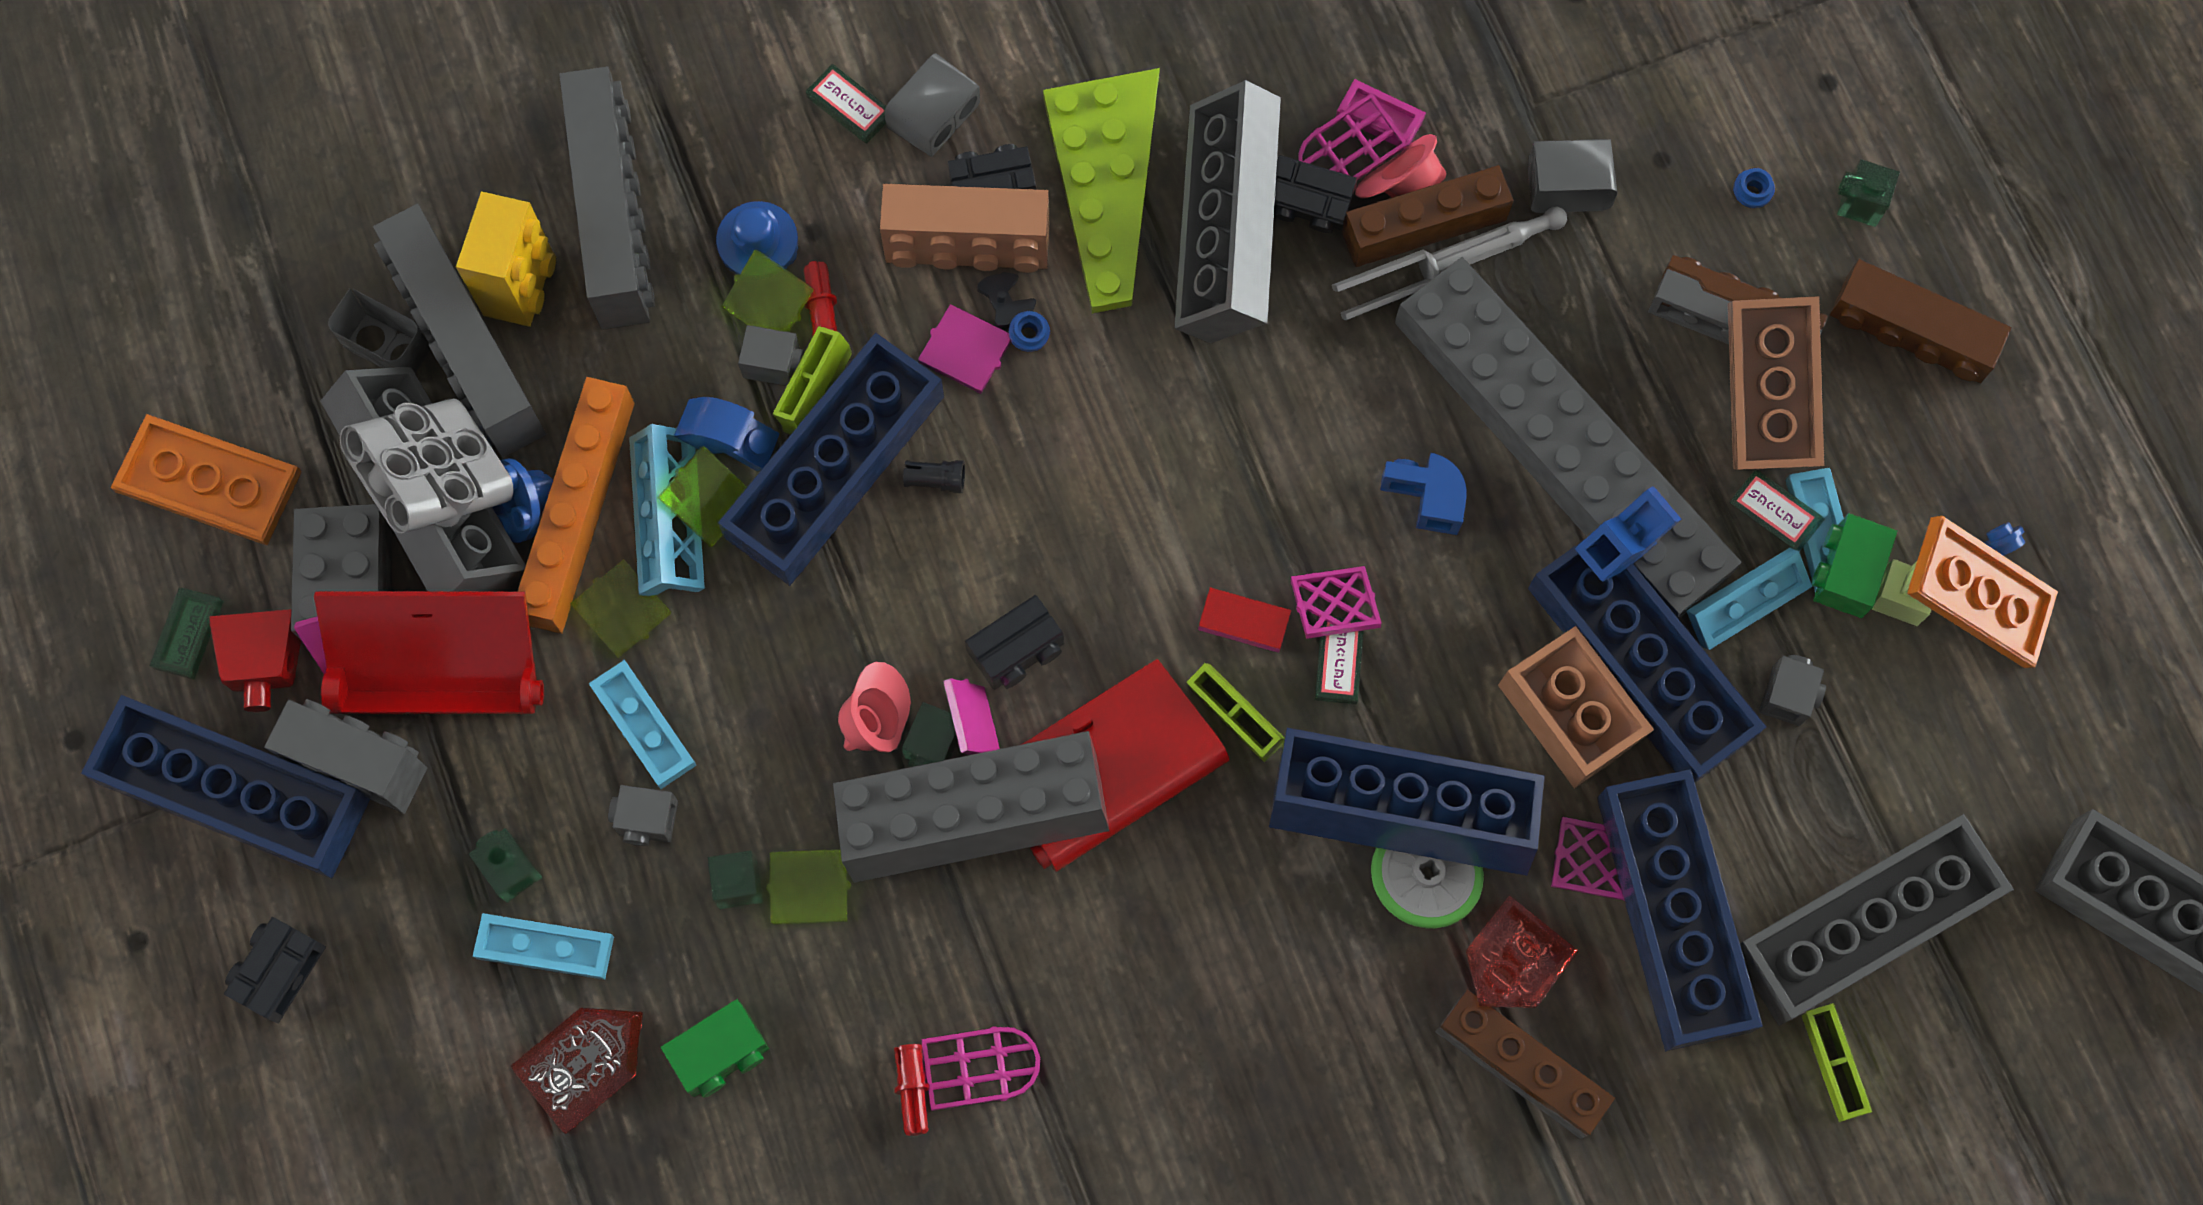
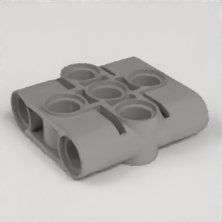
[340,399,513,533]

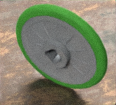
[1371,848,1484,928]

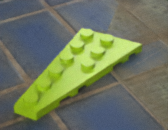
[1043,68,1160,314]

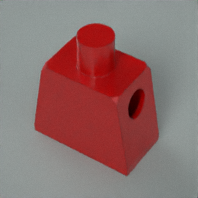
[210,609,301,712]

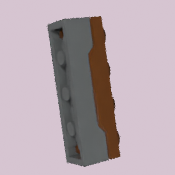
[1648,255,1828,344]
[1435,989,1615,1139]

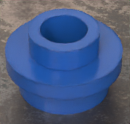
[1733,168,1775,208]
[1009,311,1050,352]
[1985,522,2026,556]

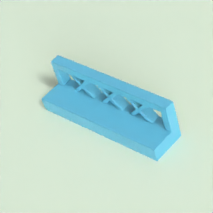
[629,424,705,597]

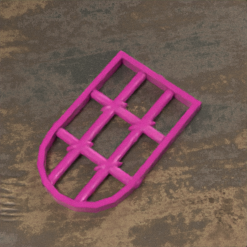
[1298,93,1408,180]
[921,1026,1040,1111]

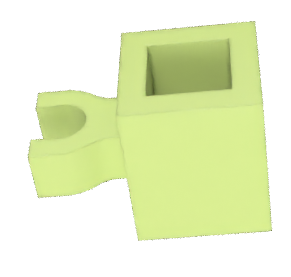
[1872,559,1932,626]

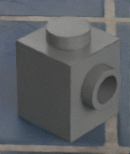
[738,325,805,386]
[1759,655,1826,727]
[608,785,678,846]

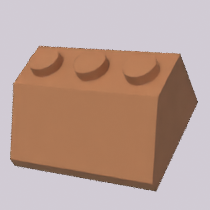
[1498,626,1654,789]

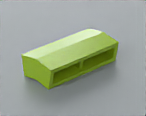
[772,326,852,435]
[1186,663,1284,763]
[1801,1003,1873,1122]

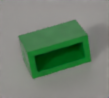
[1812,513,1898,619]
[660,999,770,1098]

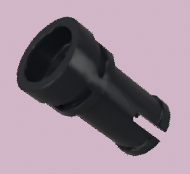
[903,460,965,494]

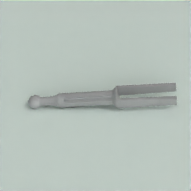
[1332,206,1567,320]

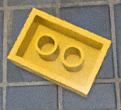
[456,191,556,327]

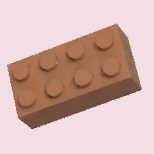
[880,184,1050,273]
[1728,296,1824,470]

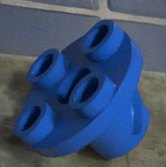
[716,201,798,281]
[492,458,553,543]

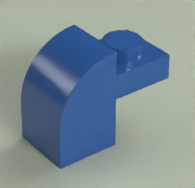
[674,397,780,471]
[1380,453,1467,535]
[1575,486,1682,582]

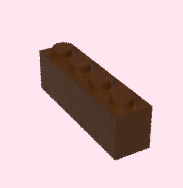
[1342,165,1514,267]
[1829,259,2012,384]

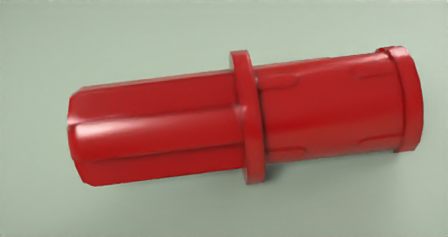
[804,261,838,337]
[894,1044,930,1136]

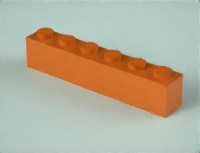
[518,377,635,634]

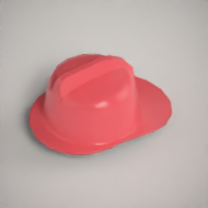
[1355,134,1446,198]
[838,662,911,753]

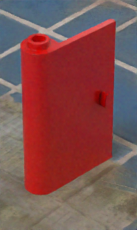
[314,591,544,714]
[1021,659,1230,872]

